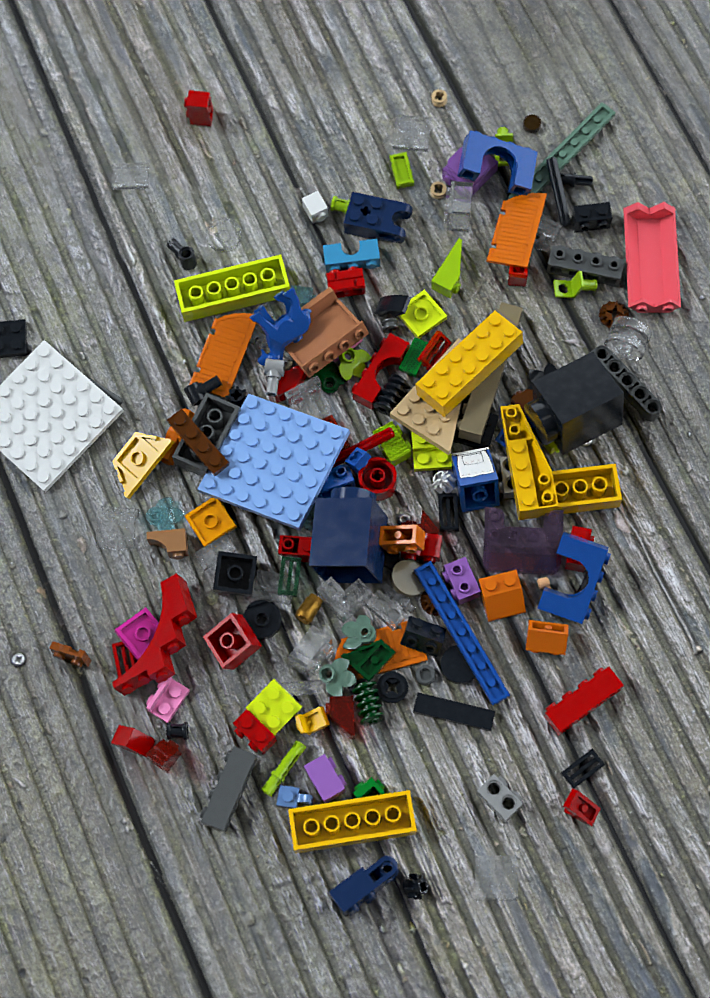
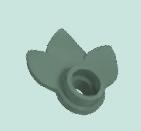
[341,615,376,650]
[319,658,357,698]

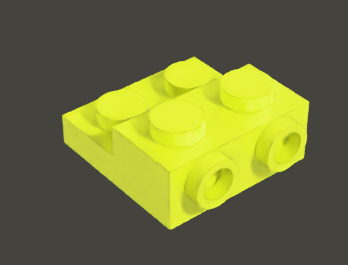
[411,431,452,472]

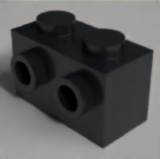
[571,202,612,233]

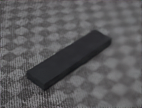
[413,692,495,732]

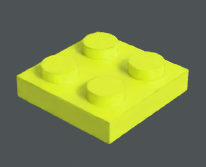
[398,289,447,338]
[246,679,303,735]

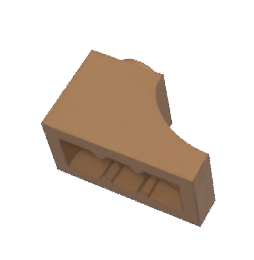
[146,528,189,560]

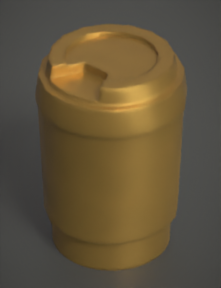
[295,593,323,625]

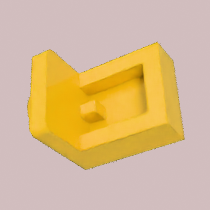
[295,706,330,734]

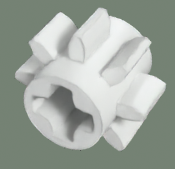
[432,470,456,494]

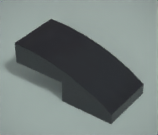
[375,295,411,317]

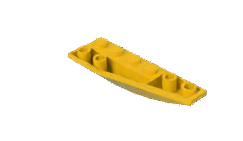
[500,404,559,520]

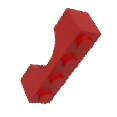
[351,333,409,410]

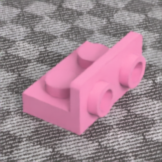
[146,677,190,723]

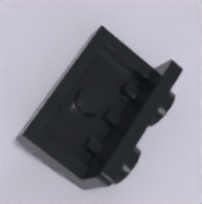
[400,616,446,657]

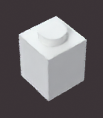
[302,191,328,224]

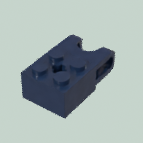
[343,192,413,243]
[329,856,398,917]

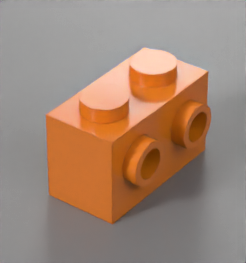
[379,524,425,554]
[526,620,568,655]

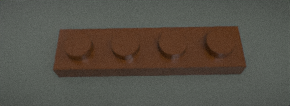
[167,408,229,477]

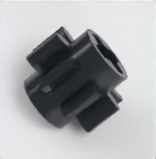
[225,386,247,408]
[403,873,428,900]

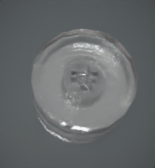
[604,316,652,361]

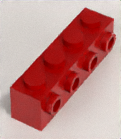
[544,667,624,736]

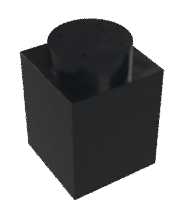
[524,352,624,455]

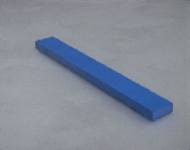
[414,561,510,706]

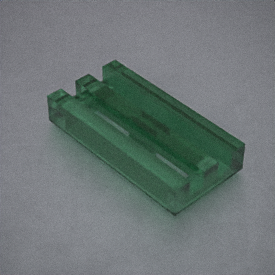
[277,556,302,597]

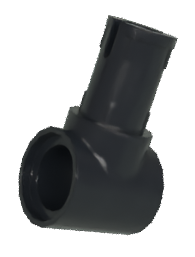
[167,238,197,271]
[184,375,223,406]

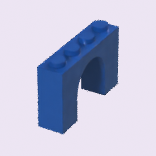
[457,130,538,195]
[537,532,611,624]

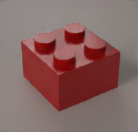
[203,613,262,670]

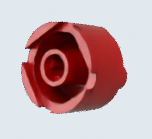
[358,457,397,501]

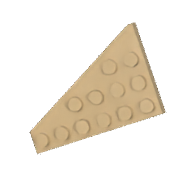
[390,338,463,455]

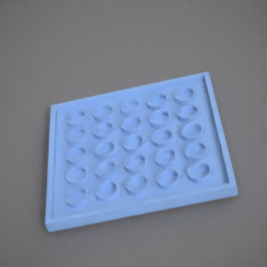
[197,393,350,531]

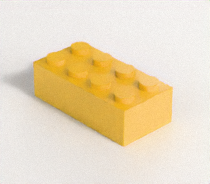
[543,464,622,516]

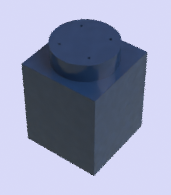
[309,487,388,584]

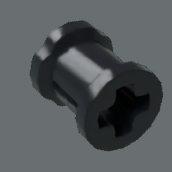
[166,722,188,740]

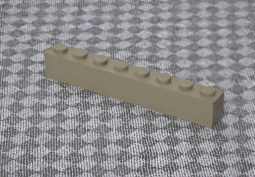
[456,302,523,444]

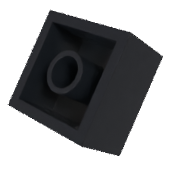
[213,551,257,597]

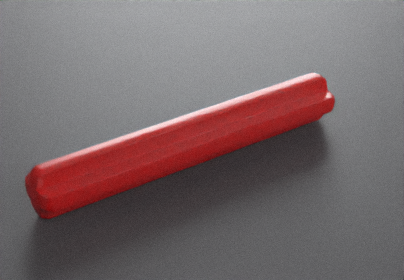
[333,427,395,468]

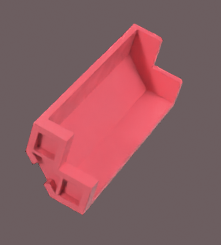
[623,202,681,313]

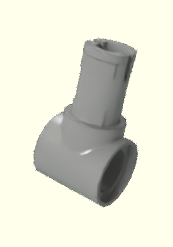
[264,358,285,396]

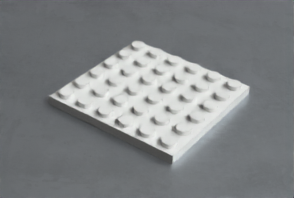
[0,340,124,493]

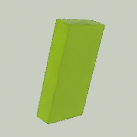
[389,152,414,189]

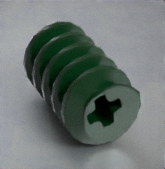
[352,681,384,726]

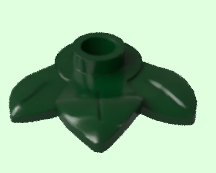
[312,361,347,394]

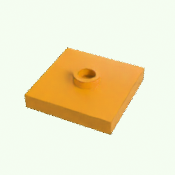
[185,497,237,548]

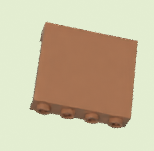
[284,287,369,378]

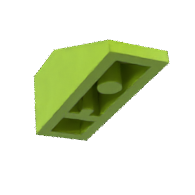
[431,238,462,298]

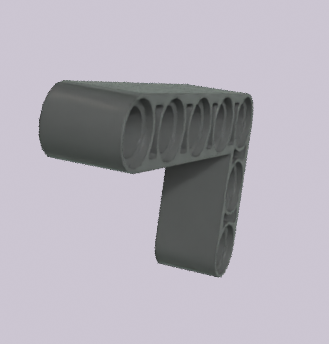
[588,345,662,421]

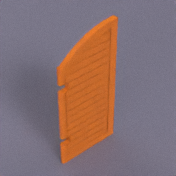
[486,193,547,269]
[189,313,257,398]
[335,621,428,680]

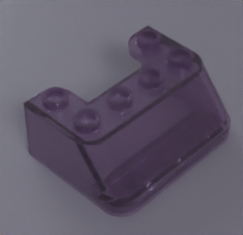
[482,507,564,575]

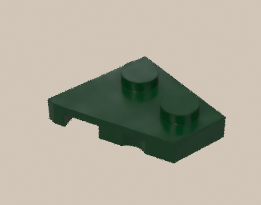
[341,639,396,681]

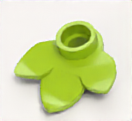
[338,348,371,381]

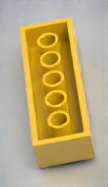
[415,311,523,417]
[288,790,417,854]

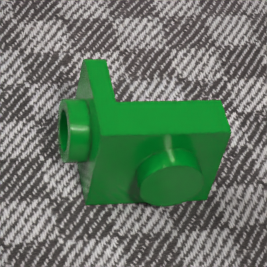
[353,777,385,799]

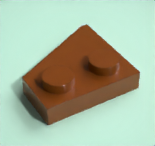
[49,641,91,668]

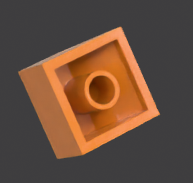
[478,570,526,622]

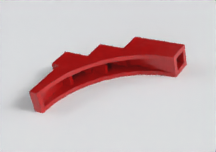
[112,573,197,696]

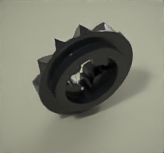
[377,672,408,703]

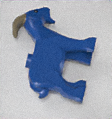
[249,287,312,371]

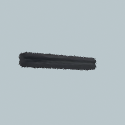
[546,157,571,227]

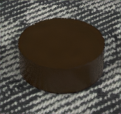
[523,114,541,133]

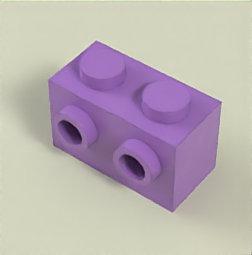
[442,557,481,605]
[304,754,347,803]

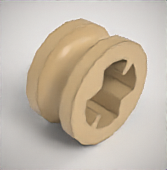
[431,89,447,107]
[430,181,446,199]

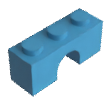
[323,239,380,273]

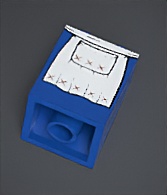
[451,447,500,512]

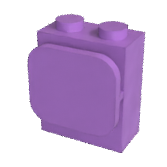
[442,147,498,199]

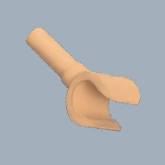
[537,577,551,589]

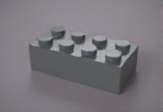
[172,393,241,477]

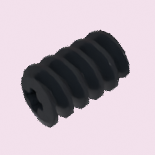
[373,373,411,415]

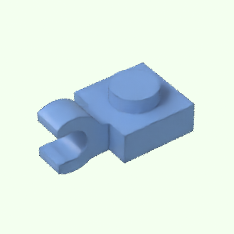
[276,785,313,809]

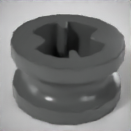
[382,318,399,334]

